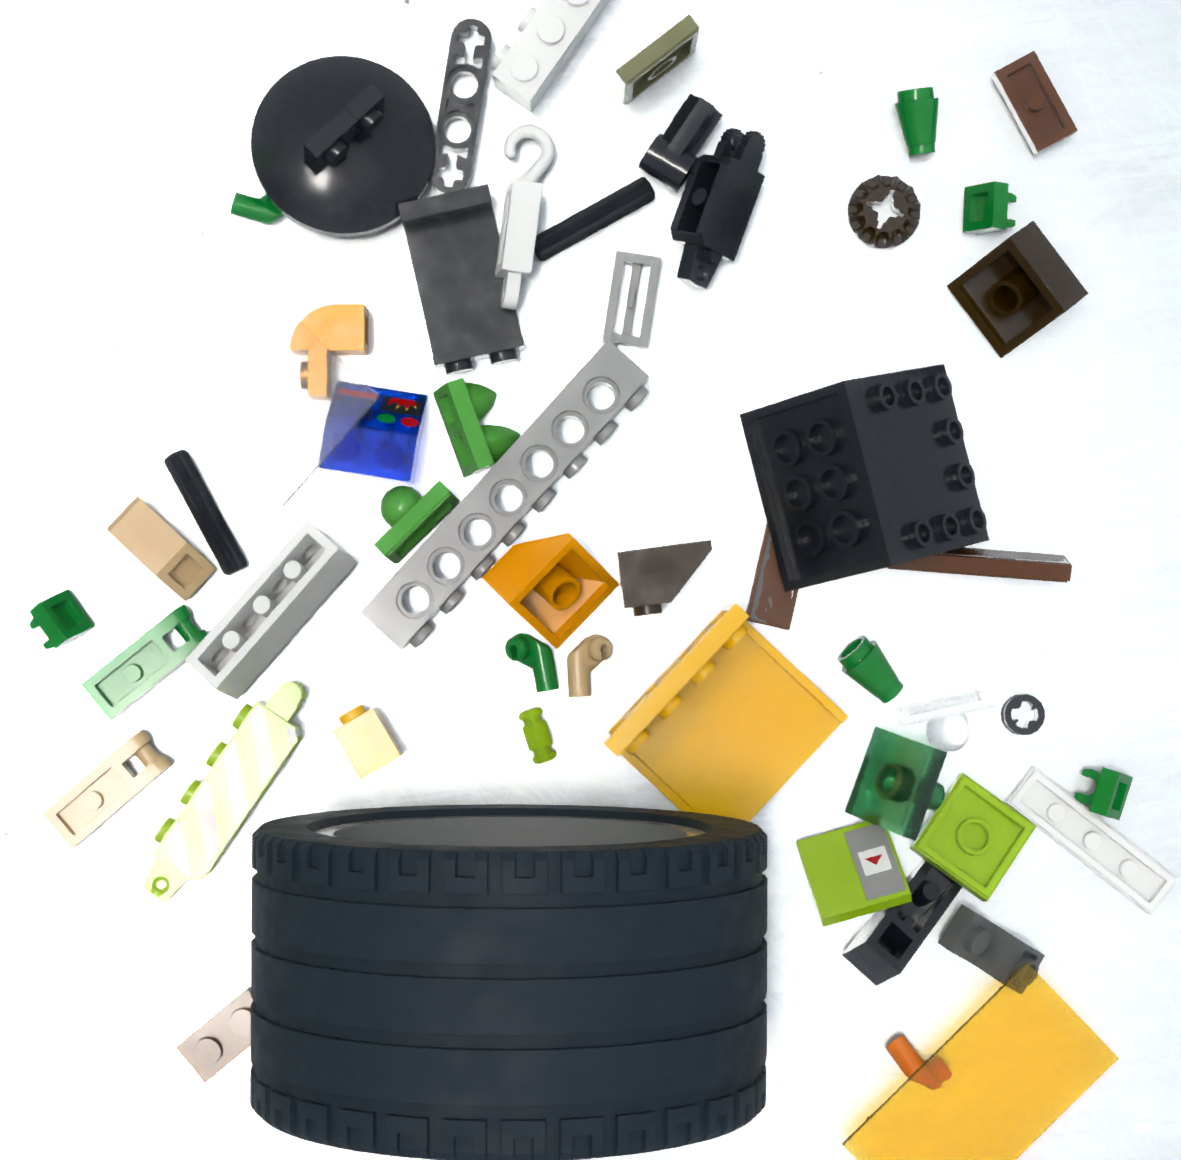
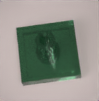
[845,727,947,841]

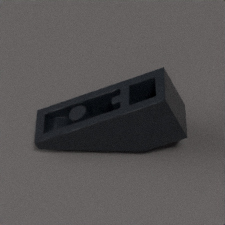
[842,859,962,986]

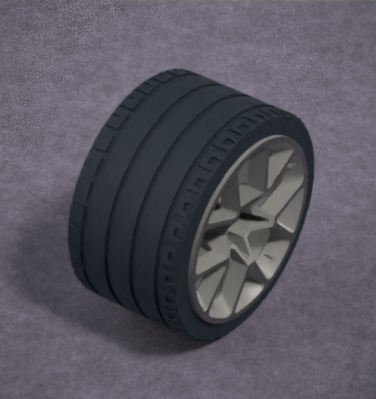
[250,804,768,1160]

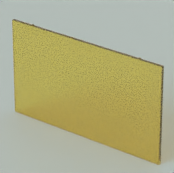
[842,962,1119,1160]

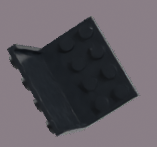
[740,364,989,592]

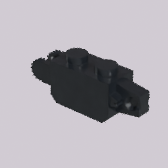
[670,128,766,289]

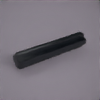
[534,177,655,261]
[164,449,247,576]

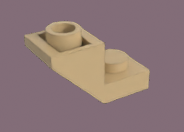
[106,496,217,602]

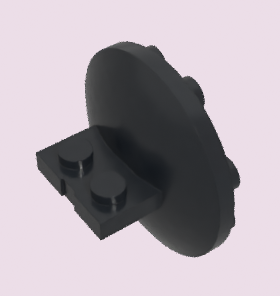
[251,56,435,237]

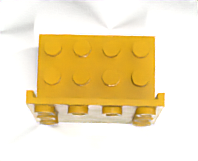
[603,603,848,822]

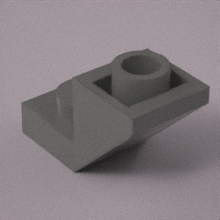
[938,904,1045,994]

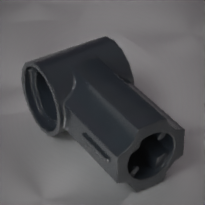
[638,94,723,192]

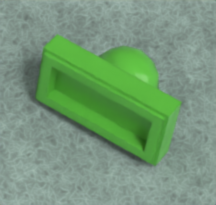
[374,480,460,564]

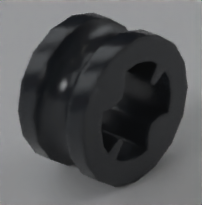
[1000,694,1045,735]

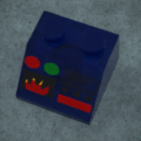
[319,381,428,485]

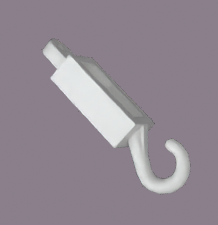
[495,124,555,310]

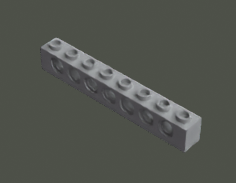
[360,340,649,650]

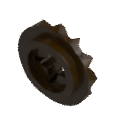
[848,175,921,248]

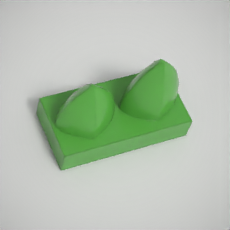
[433,378,520,478]

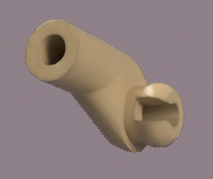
[567,634,613,697]

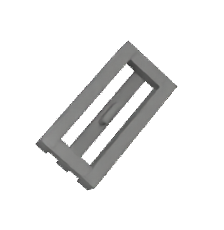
[602,250,661,349]

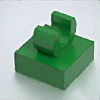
[963,181,1017,235]
[29,589,94,649]
[1074,767,1133,820]

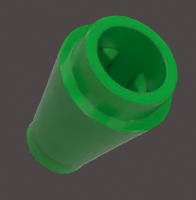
[893,87,939,156]
[837,635,903,704]

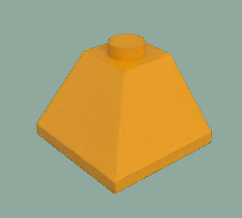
[482,533,620,650]

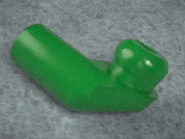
[230,192,284,224]
[505,633,559,692]

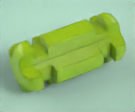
[519,707,556,764]

